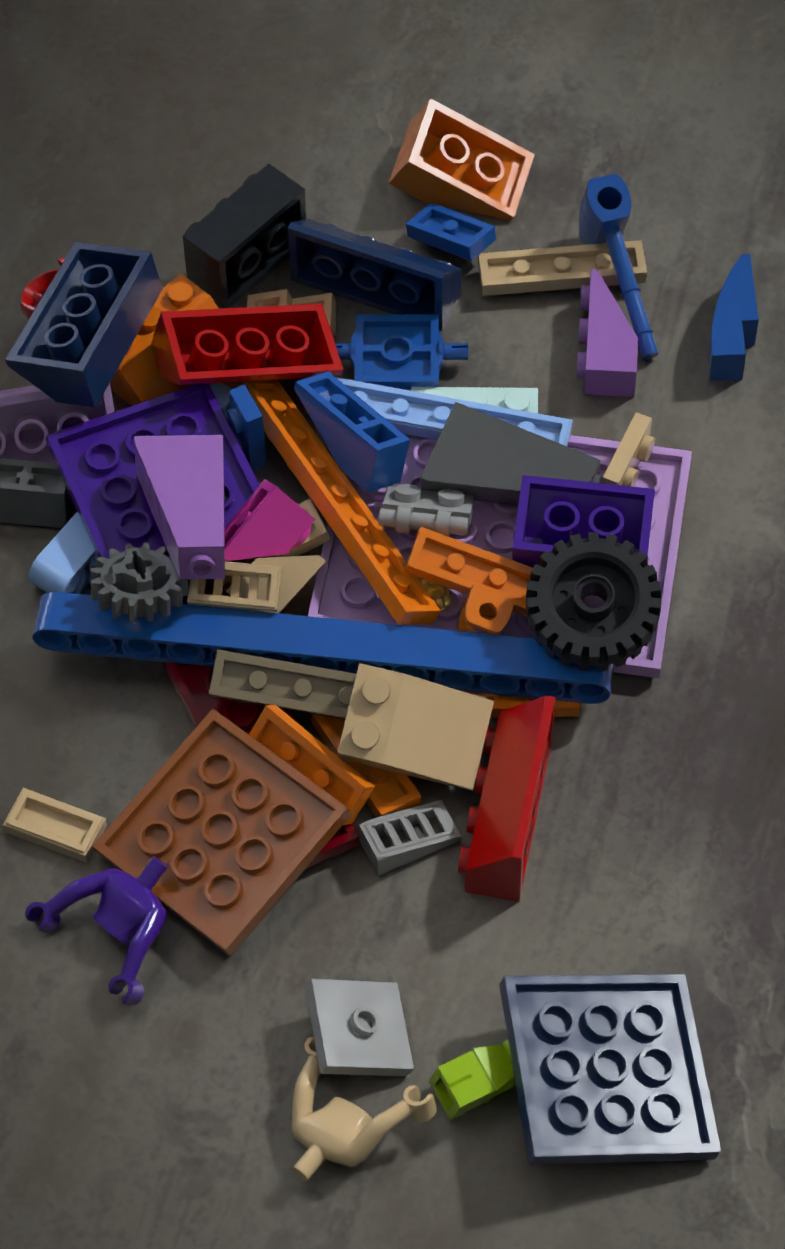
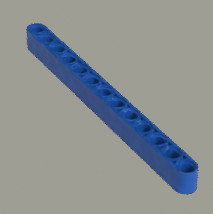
[32,592,613,704]

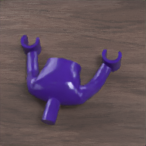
[25,856,168,1006]

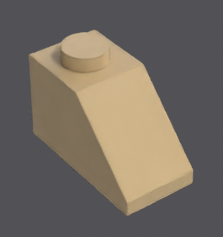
[226,555,326,613]

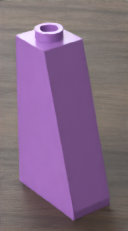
[134,435,225,579]

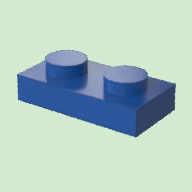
[406,203,496,261]
[226,385,267,471]

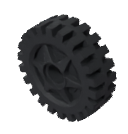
[526,532,661,671]

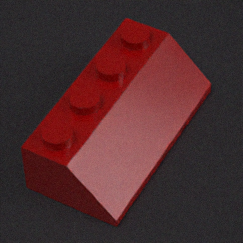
[151,303,344,385]
[458,696,555,902]

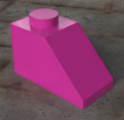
[224,479,316,561]

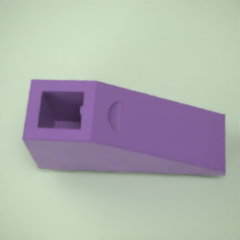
[576,269,638,397]

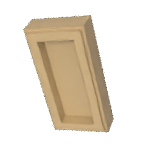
[3,788,107,863]

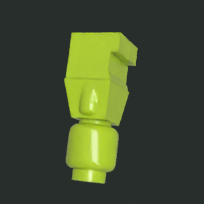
[428,1039,515,1121]

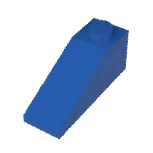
[294,372,410,493]

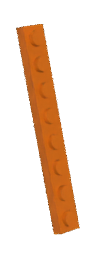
[238,379,441,625]

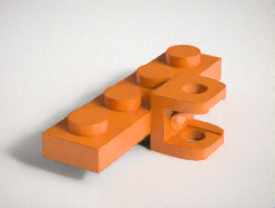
[404,527,585,635]

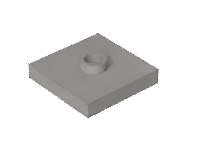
[305,979,414,1076]

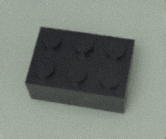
[182,164,307,309]

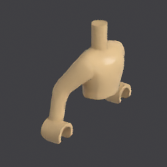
[291,1036,437,1182]

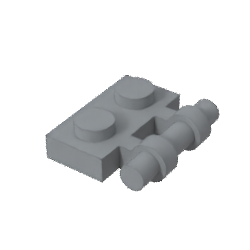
[378,484,475,537]

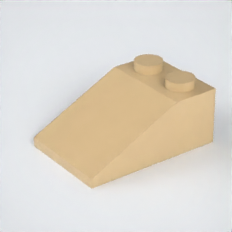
[338,663,494,791]

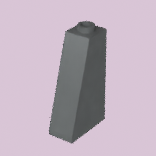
[420,402,603,505]

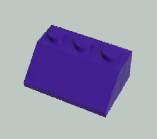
[512,475,655,568]

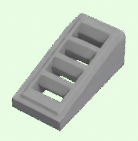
[358,800,461,876]

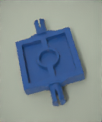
[335,314,468,391]

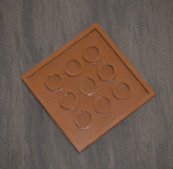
[92,709,352,956]

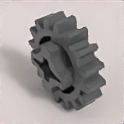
[90,543,188,622]

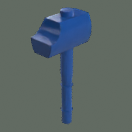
[579,173,659,360]

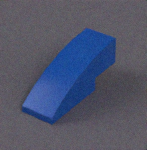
[708,254,759,381]

